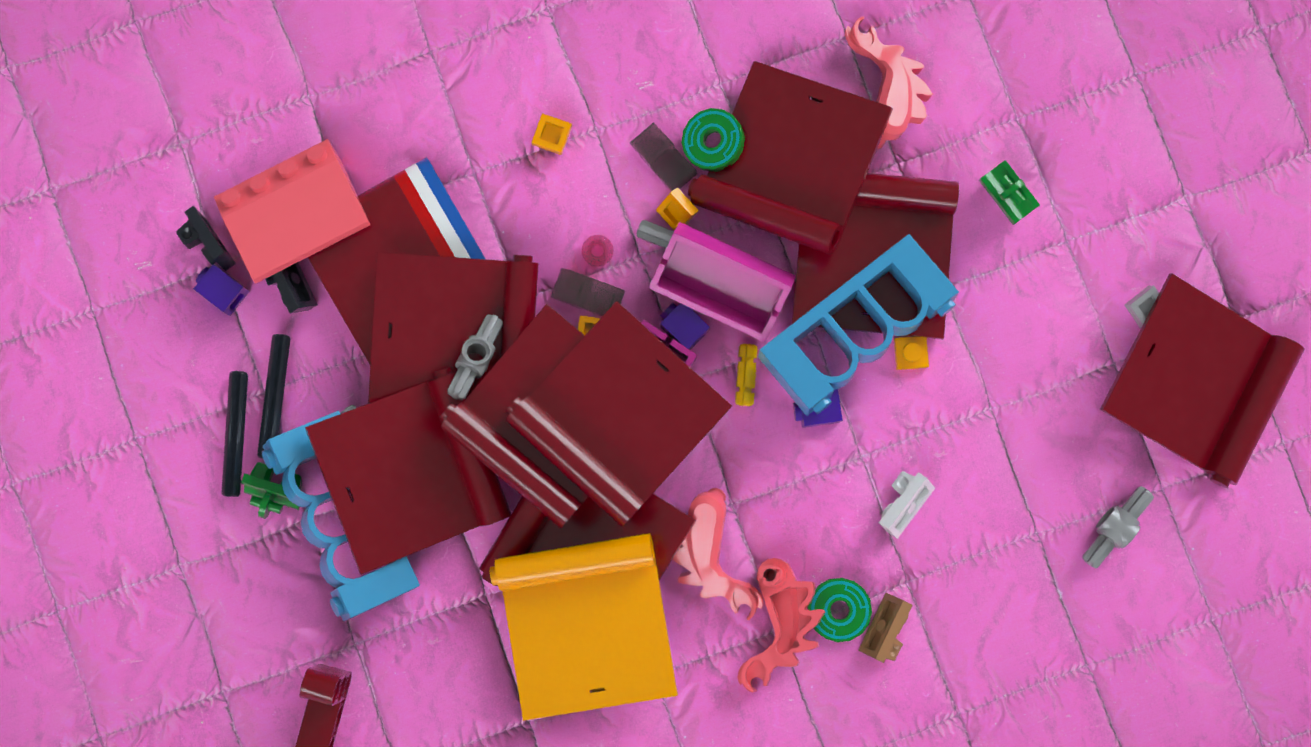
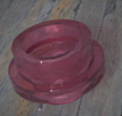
[582,235,613,267]

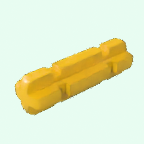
[735,344,757,406]

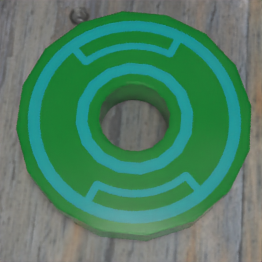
[681,108,745,172]
[807,578,872,642]

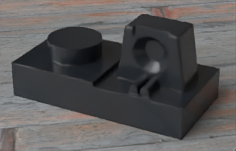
[176,206,236,271]
[265,262,318,314]

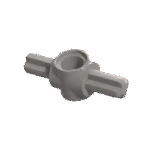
[447,314,503,400]
[1082,486,1154,568]

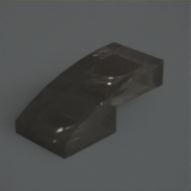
[630,122,697,192]
[550,268,625,316]

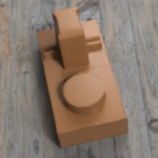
[858,593,913,663]

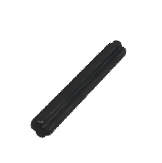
[257,334,290,459]
[221,371,248,497]

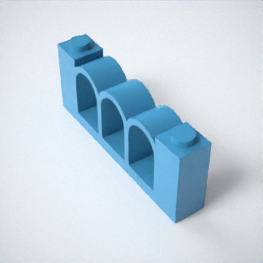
[758,234,959,416]
[262,410,420,622]

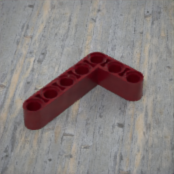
[295,664,352,747]

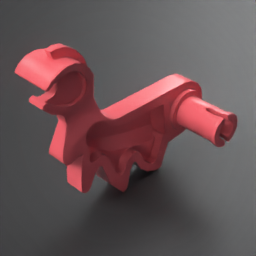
[845,16,933,150]
[673,488,764,620]
[737,558,825,692]

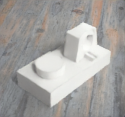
[879,471,935,539]

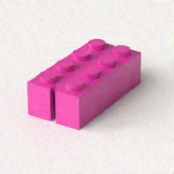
[649,222,795,342]

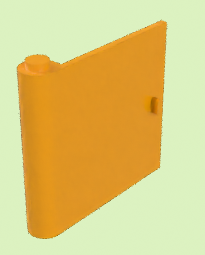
[490,533,678,721]

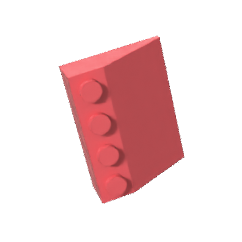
[214,139,371,284]

